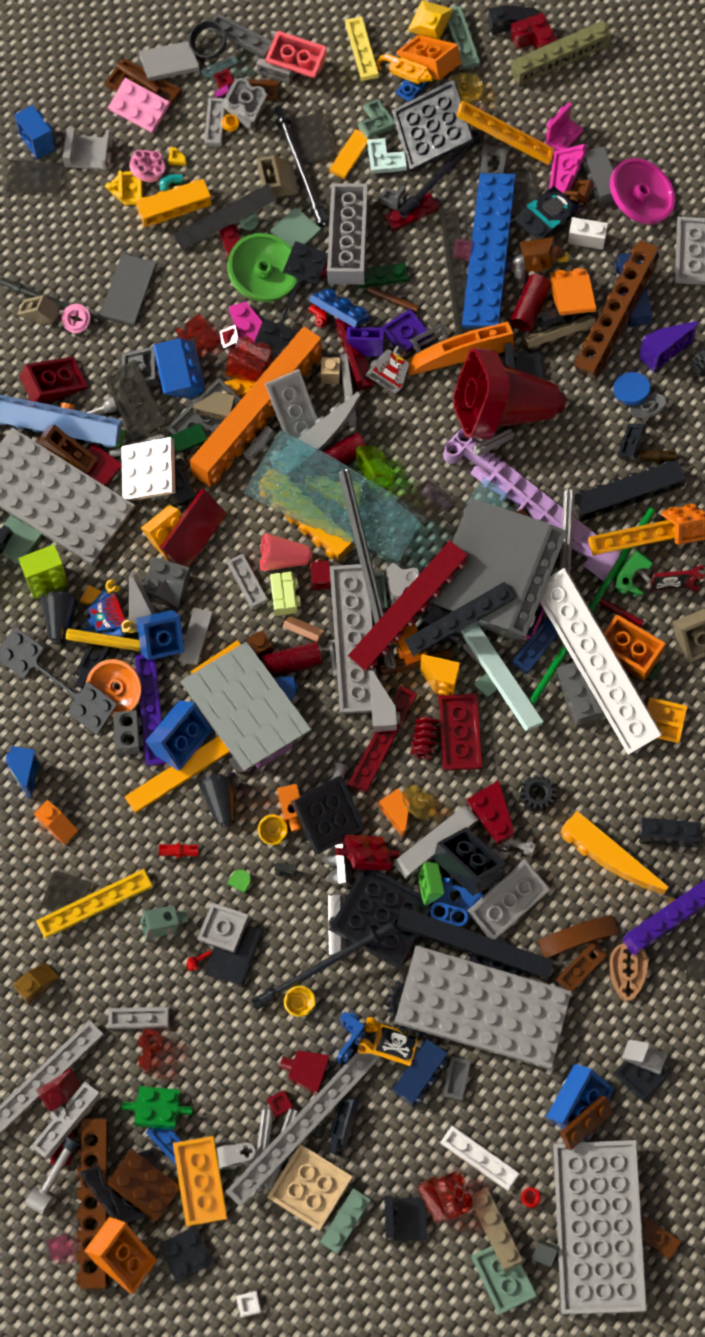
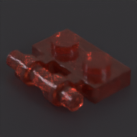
[175,314,221,357]

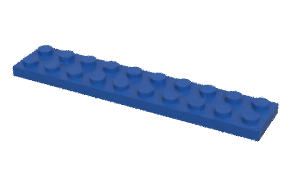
[462,173,516,329]

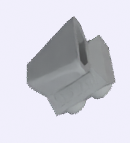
[222,78,268,130]
[386,562,419,606]

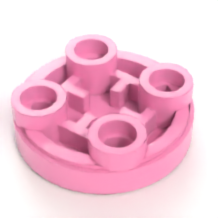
[130,150,166,182]

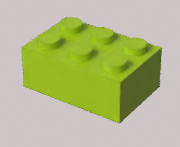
[18,544,69,599]

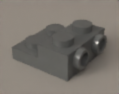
[122,347,161,388]

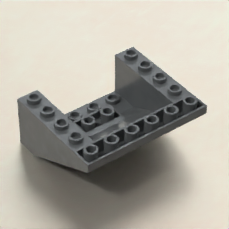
[428,498,567,641]

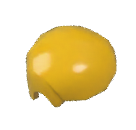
[258,814,288,845]
[284,986,315,1017]

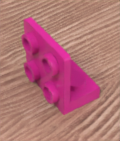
[545,102,584,151]

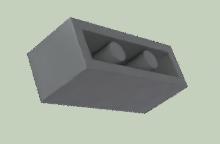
[581,146,615,205]

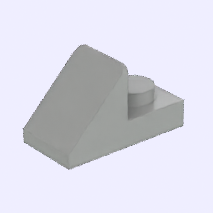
[621,1040,667,1075]

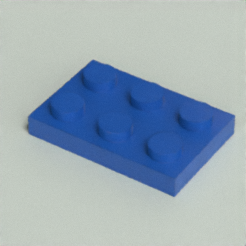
[309,289,371,328]

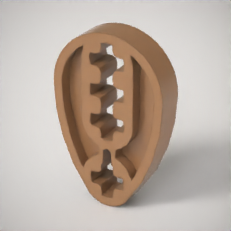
[609,943,648,1002]

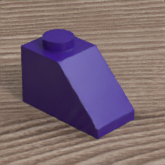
[346,327,384,357]

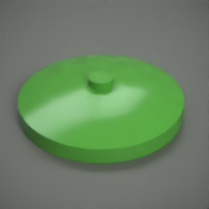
[227,233,297,302]

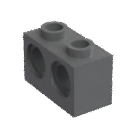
[113,710,143,755]

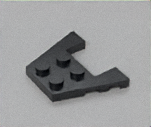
[80,1147,156,1223]

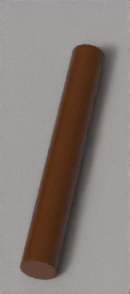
[115,61,161,94]
[367,286,419,313]

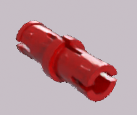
[159,842,198,858]

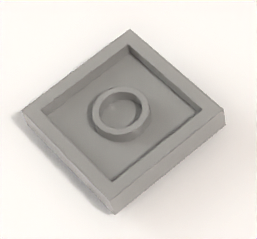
[197,903,250,953]

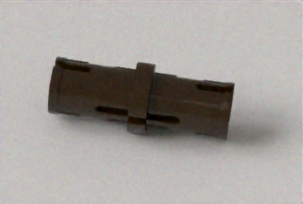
[638,449,677,463]

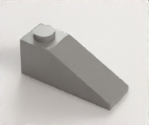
[129,571,154,632]
[369,671,400,732]

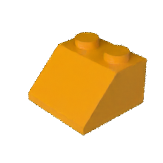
[420,654,460,696]

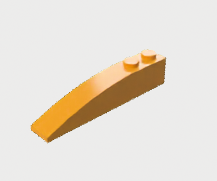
[561,811,669,895]

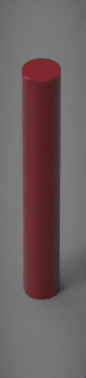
[591,593,644,627]

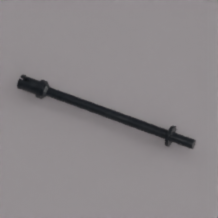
[275,106,328,227]
[398,129,486,218]
[251,921,395,1010]

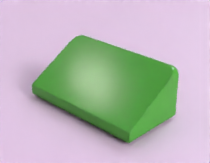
[418,862,444,905]

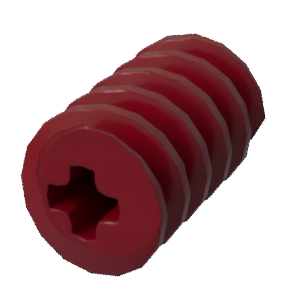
[410,717,440,760]

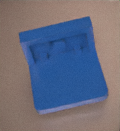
[337,1011,365,1065]

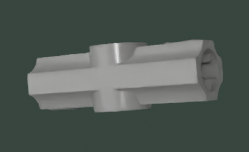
[328,895,346,956]

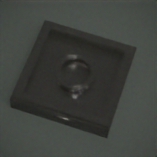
[40,870,92,912]

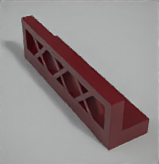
[336,318,374,391]

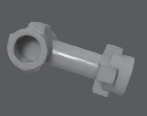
[498,836,536,856]

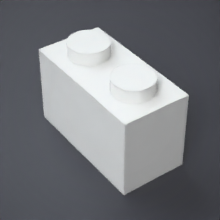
[568,217,608,250]

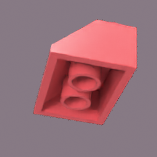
[265,31,327,78]

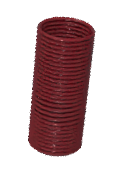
[510,274,551,331]
[309,432,368,479]
[261,641,323,677]

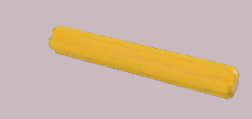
[66,629,140,651]

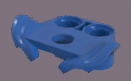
[431,878,484,927]

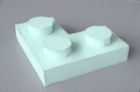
[367,138,407,174]

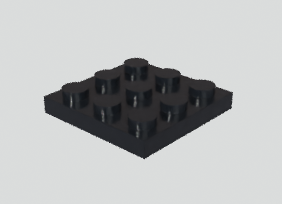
[291,775,365,855]

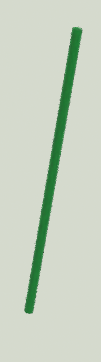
[529,508,656,707]

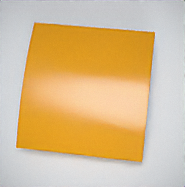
[647,697,687,743]

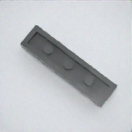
[208,13,273,59]

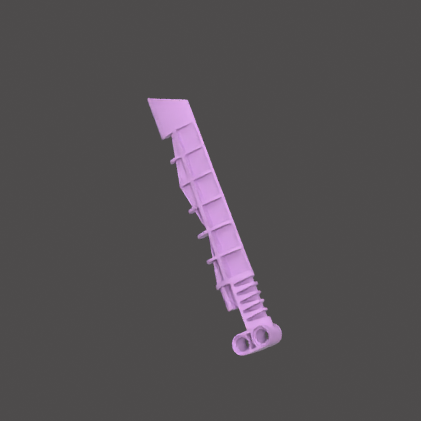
[443,429,620,587]

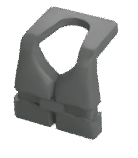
[480,142,511,174]

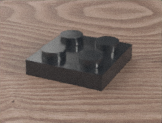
[158,1225,214,1284]

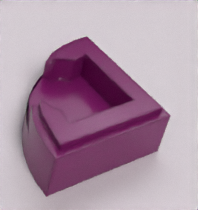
[215,85,232,98]

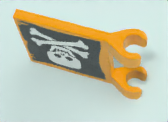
[357,1017,419,1066]

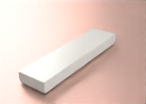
[440,1126,520,1191]

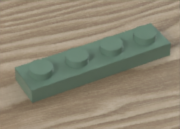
[447,6,480,70]

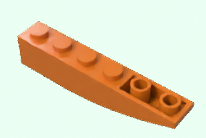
[406,322,514,376]

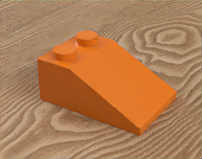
[397,35,461,80]
[550,268,596,315]
[85,1217,157,1294]

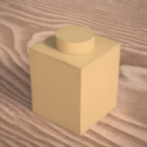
[321,357,340,384]

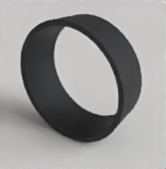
[189,20,227,60]

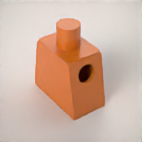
[277,784,303,832]

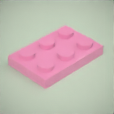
[108,78,171,134]

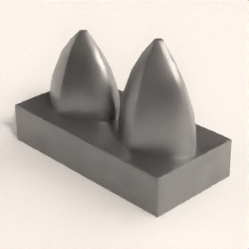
[322,844,353,888]

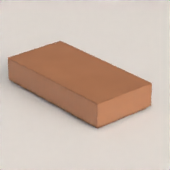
[283,616,324,642]

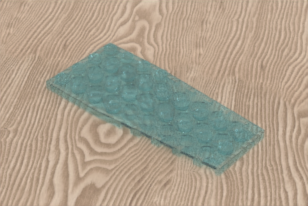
[244,430,424,563]

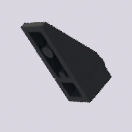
[487,5,539,35]

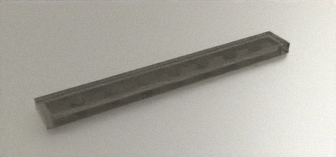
[440,210,474,336]

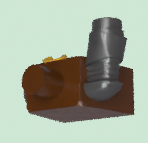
[513,237,568,283]

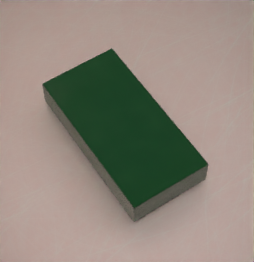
[166,423,207,455]

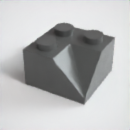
[143,557,191,609]

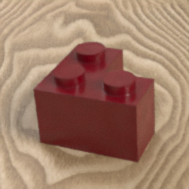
[510,13,557,50]

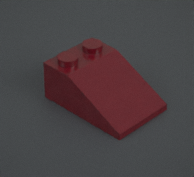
[19,356,88,404]

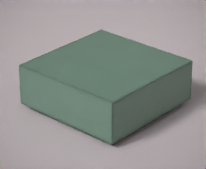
[474,673,498,699]

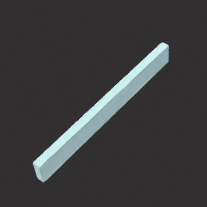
[447,612,543,731]

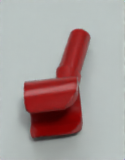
[186,950,212,971]

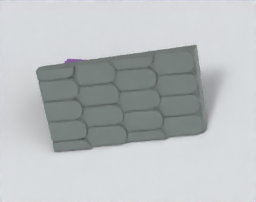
[180,642,311,771]

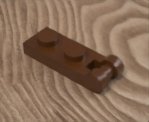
[556,941,608,993]

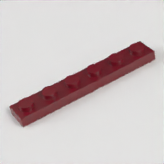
[348,686,417,795]

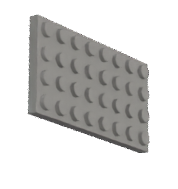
[0,428,135,566]
[394,946,571,1070]
[553,1140,647,1315]

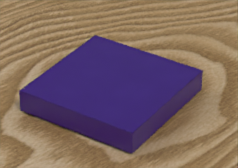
[381,309,431,355]

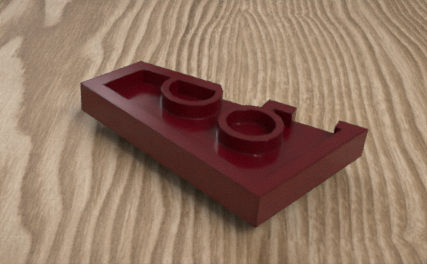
[466,780,515,845]

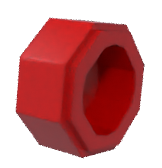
[520,1187,541,1209]

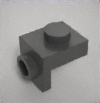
[378,186,407,210]

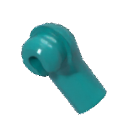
[159,174,183,191]

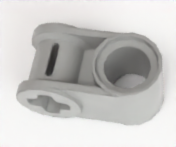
[216,1142,256,1170]

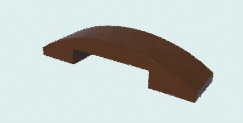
[537,915,619,958]

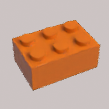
[604,614,666,681]

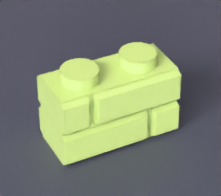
[270,572,301,616]

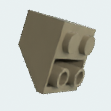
[256,155,299,198]

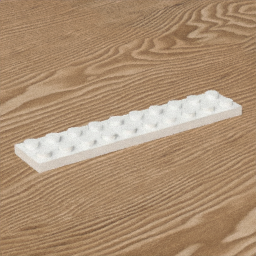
[540,568,662,754]

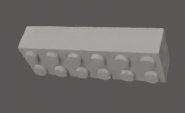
[327,184,368,285]

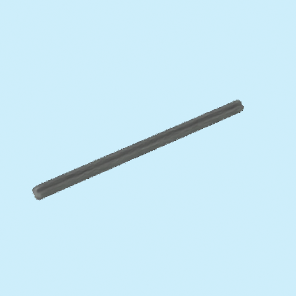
[339,469,397,670]

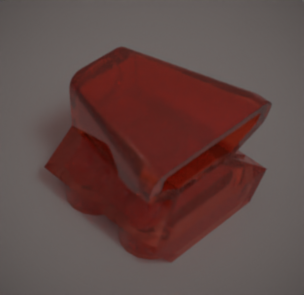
[225,336,273,382]
[416,1169,473,1223]

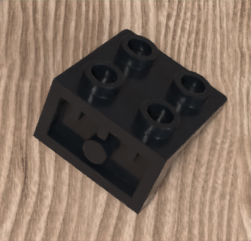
[504,343,544,379]
[384,1195,427,1241]

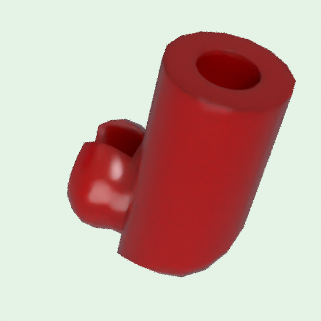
[308,304,327,328]

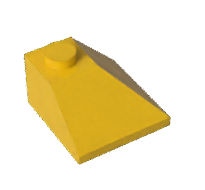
[408,0,453,40]

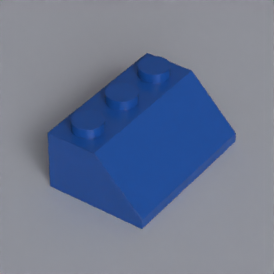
[153,338,206,399]
[146,701,213,771]
[546,1064,614,1142]

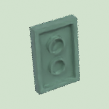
[471,1246,536,1315]

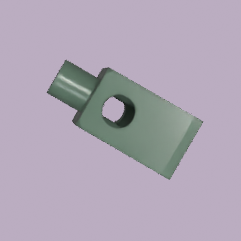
[140,906,188,941]

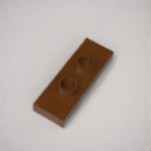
[641,1214,681,1260]

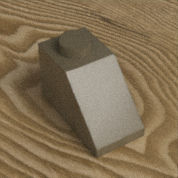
[17,295,60,324]
[193,391,235,420]

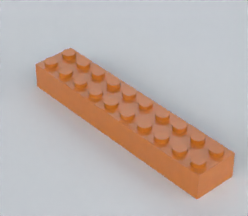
[190,326,323,488]

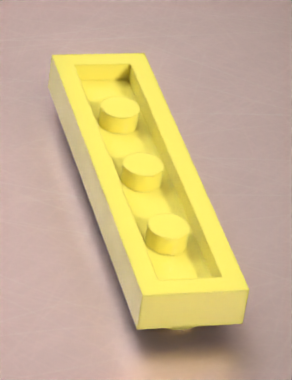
[345,17,378,81]

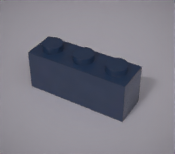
[392,1039,448,1107]

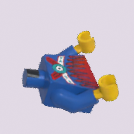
[81,580,135,637]

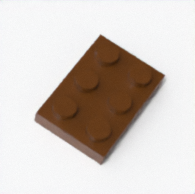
[107,1149,180,1222]

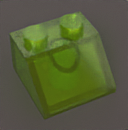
[356,446,395,494]

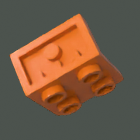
[661,504,705,545]

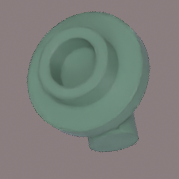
[240,212,258,231]

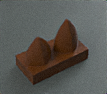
[246,78,278,100]

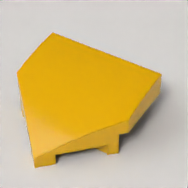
[105,171,143,205]

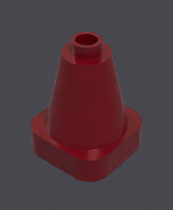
[453,348,566,440]

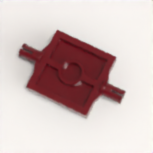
[335,835,400,871]

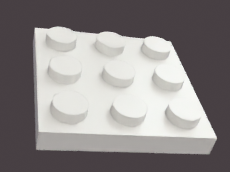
[122,437,175,501]

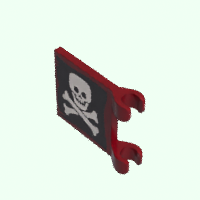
[649,565,705,591]

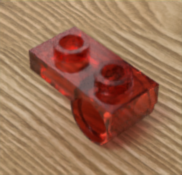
[138,1029,163,1073]

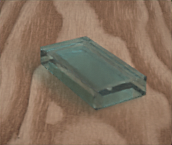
[200,56,238,77]

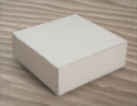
[236,1291,262,1318]

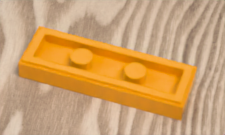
[329,129,371,180]

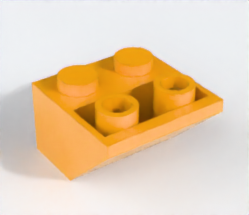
[141,505,182,561]

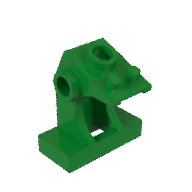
[615,548,653,597]

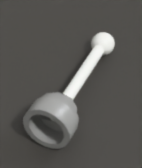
[86,397,118,414]

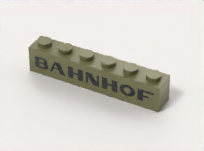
[510,20,612,86]

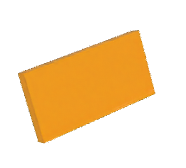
[173,1136,227,1227]

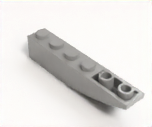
[270,392,361,480]

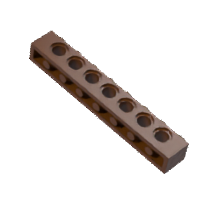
[574,240,662,380]
[76,1119,108,1291]

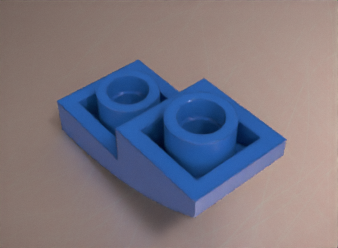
[396,79,430,102]

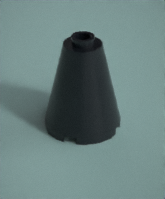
[40,592,79,645]
[197,772,236,828]

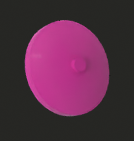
[610,158,675,225]

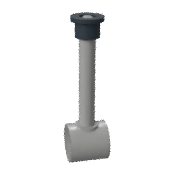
[25,1136,81,1215]

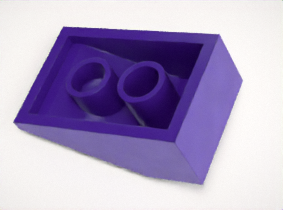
[639,321,699,372]

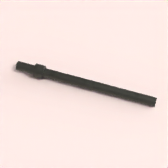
[0,278,101,323]

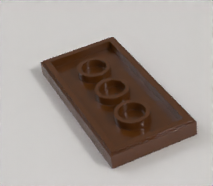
[104,58,182,117]

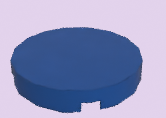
[614,372,650,406]

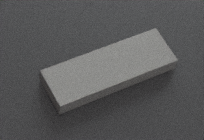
[204,98,225,147]
[227,553,269,610]
[179,608,213,666]
[108,1007,169,1030]

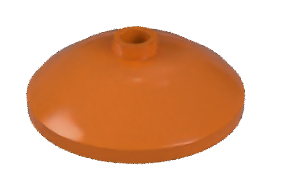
[86,659,142,717]

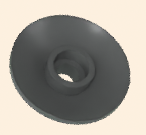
[630,394,666,418]

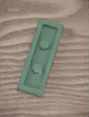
[320,1189,371,1254]

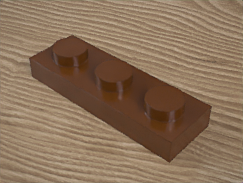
[560,1096,613,1150]

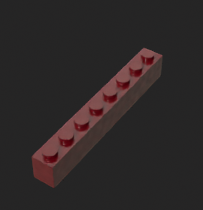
[348,540,468,673]

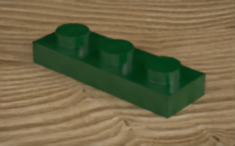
[354,263,408,289]

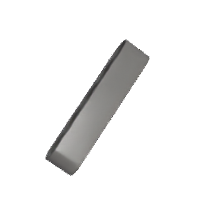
[393,805,480,879]

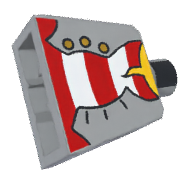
[365,346,409,394]

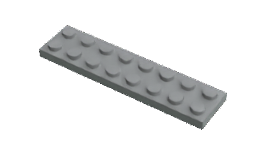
[330,564,376,714]

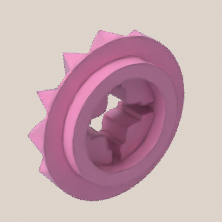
[62,304,91,333]

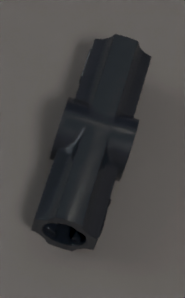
[537,307,591,330]

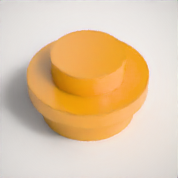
[221,114,239,132]

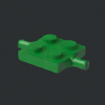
[122,1086,193,1130]

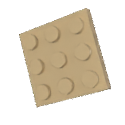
[267,1144,353,1231]

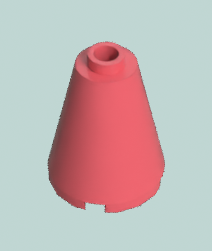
[260,533,312,571]

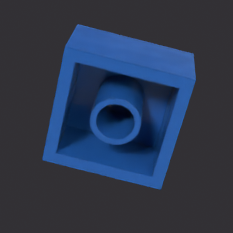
[14,105,55,159]
[136,610,185,660]

